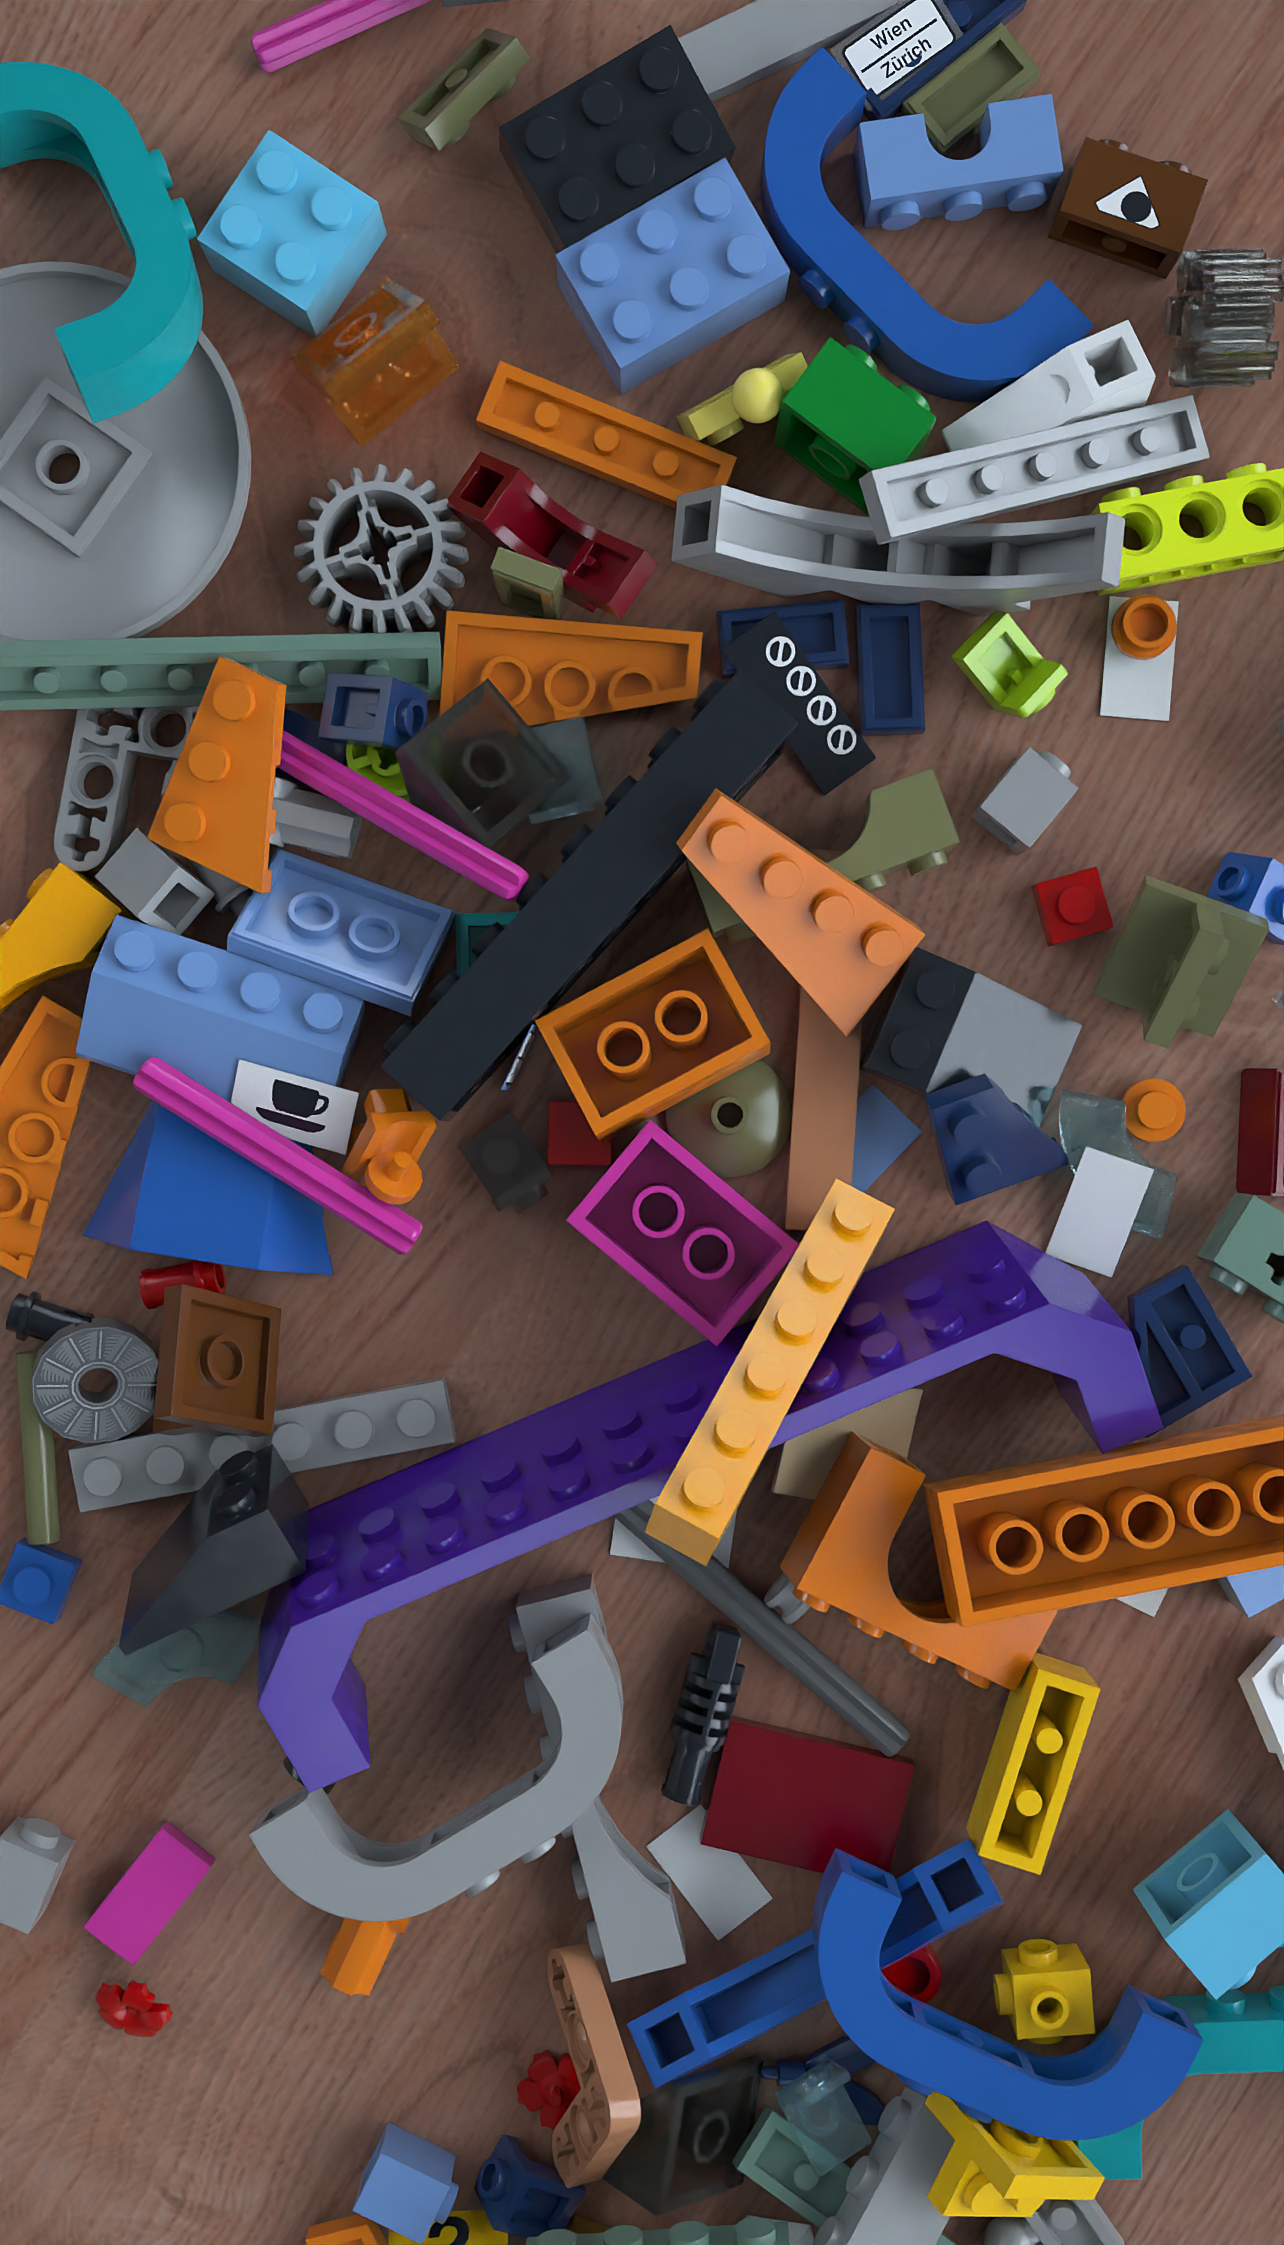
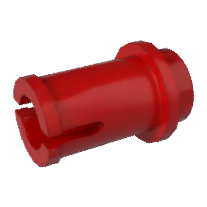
[139,1260,226,1310]

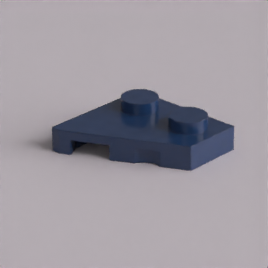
[924,1073,1070,1205]
[1127,1265,1253,1438]

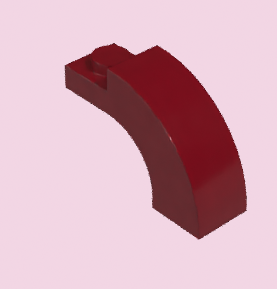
[447,451,658,619]

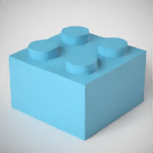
[197,130,387,340]
[1133,1809,1284,2000]

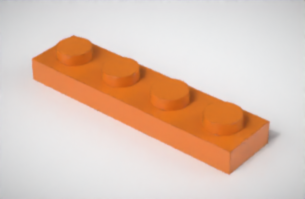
[476,361,737,509]

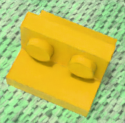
[924,2091,1105,2217]

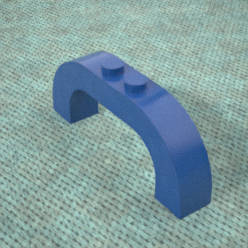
[761,46,1094,402]
[813,1848,1203,2141]

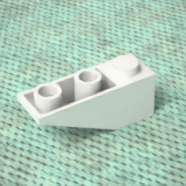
[942,320,1156,452]

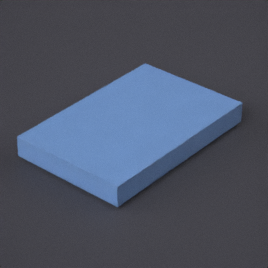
[227,848,456,1017]

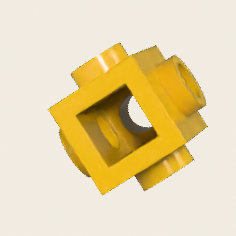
[993,1939,1095,2044]

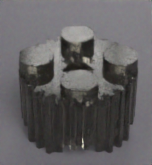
[1163,248,1284,388]

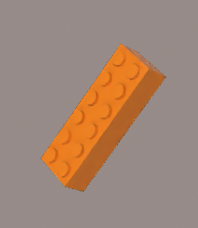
[923,1414,1284,1628]

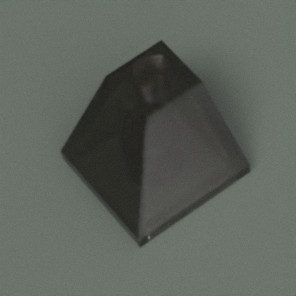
[396,679,572,875]
[602,2055,764,2217]

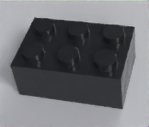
[499,24,736,254]

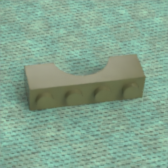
[686,768,960,944]

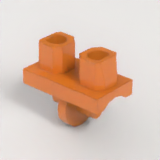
[341,1088,437,1205]

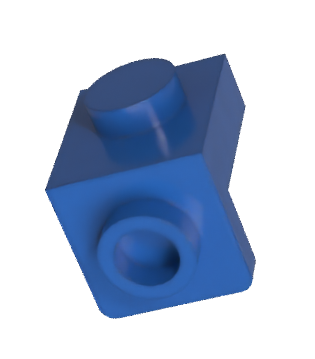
[1206,852,1284,946]

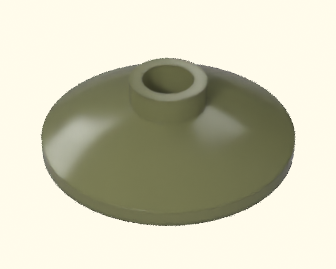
[666,1060,792,1178]

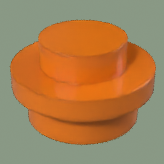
[1111,594,1177,660]
[1120,1078,1186,1142]

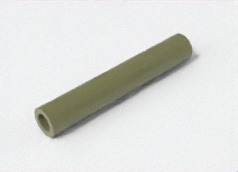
[16,1350,61,1545]

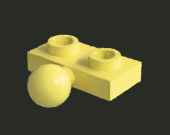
[676,352,808,446]

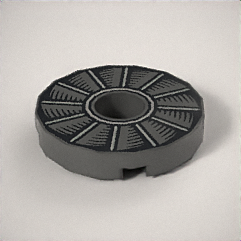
[32,1318,159,1444]

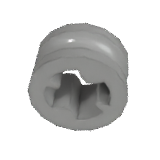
[764,1572,810,1624]

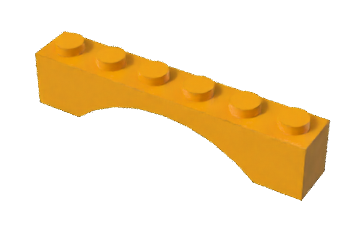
[0,862,136,1015]
[645,1179,895,1566]

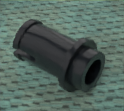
[6,1291,94,1342]

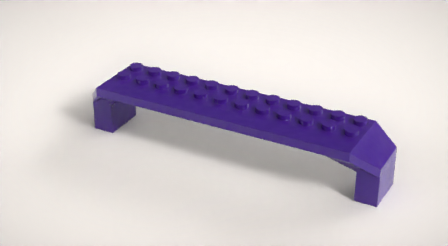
[257,1220,1163,1793]

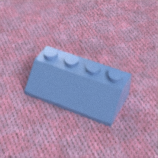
[75,915,365,1103]

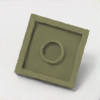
[1093,875,1269,1049]

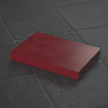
[700,1716,915,1874]

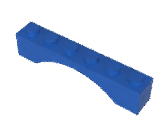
[627,1839,1005,2088]

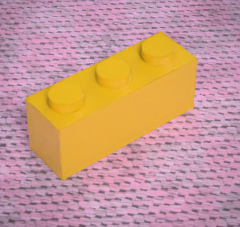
[966,1653,1101,1875]

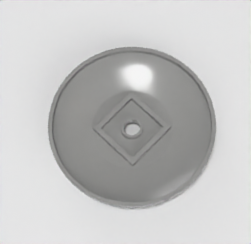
[0,262,251,641]

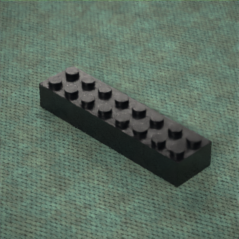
[380,669,799,1122]

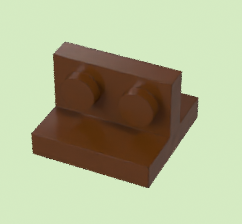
[153,1284,281,1437]

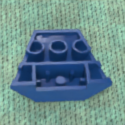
[82,1100,334,1275]

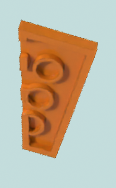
[438,610,703,741]
[676,788,926,1037]
[0,995,92,1279]

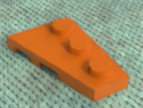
[147,656,286,894]

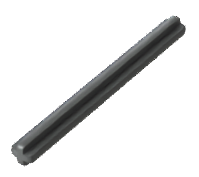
[613,1500,910,1757]

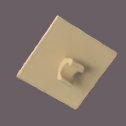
[771,1387,923,1500]

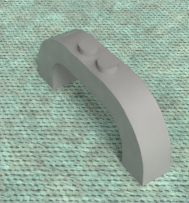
[249,1613,624,1922]

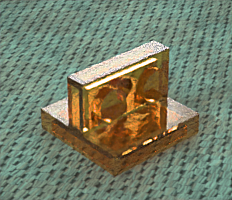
[289,278,460,447]

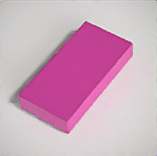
[83,1820,216,1966]

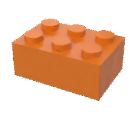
[535,929,770,1143]

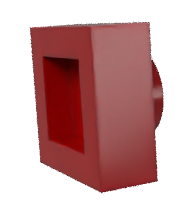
[1031,866,1114,947]

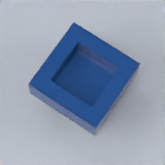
[0,1537,83,1625]

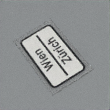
[830,0,963,111]

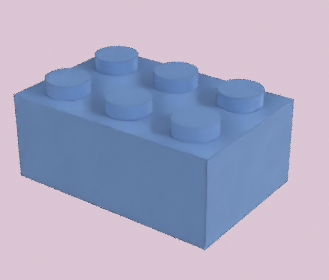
[555,158,790,395]

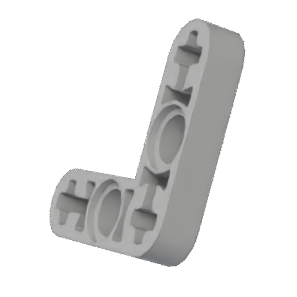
[54,706,199,875]

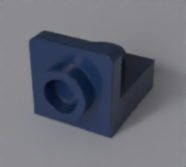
[318,672,428,756]
[474,2134,586,2238]

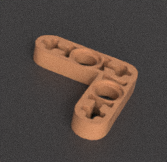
[547,1942,641,2189]

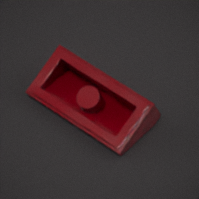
[1236,1068,1284,1197]

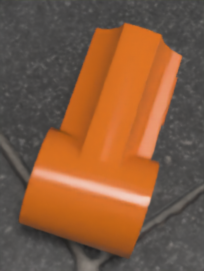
[320,1917,411,1996]

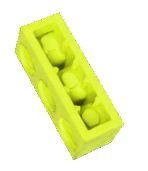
[1090,463,1284,596]

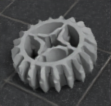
[294,463,469,634]

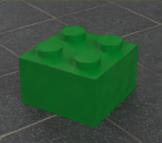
[773,337,937,517]

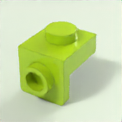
[951,610,1068,718]

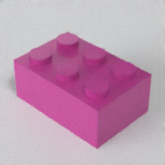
[566,1120,799,1346]

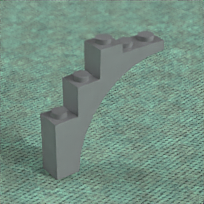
[671,485,1125,617]

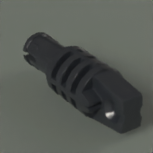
[661,1621,745,1805]

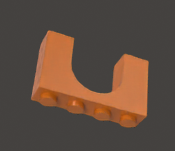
[779,1431,1059,1692]

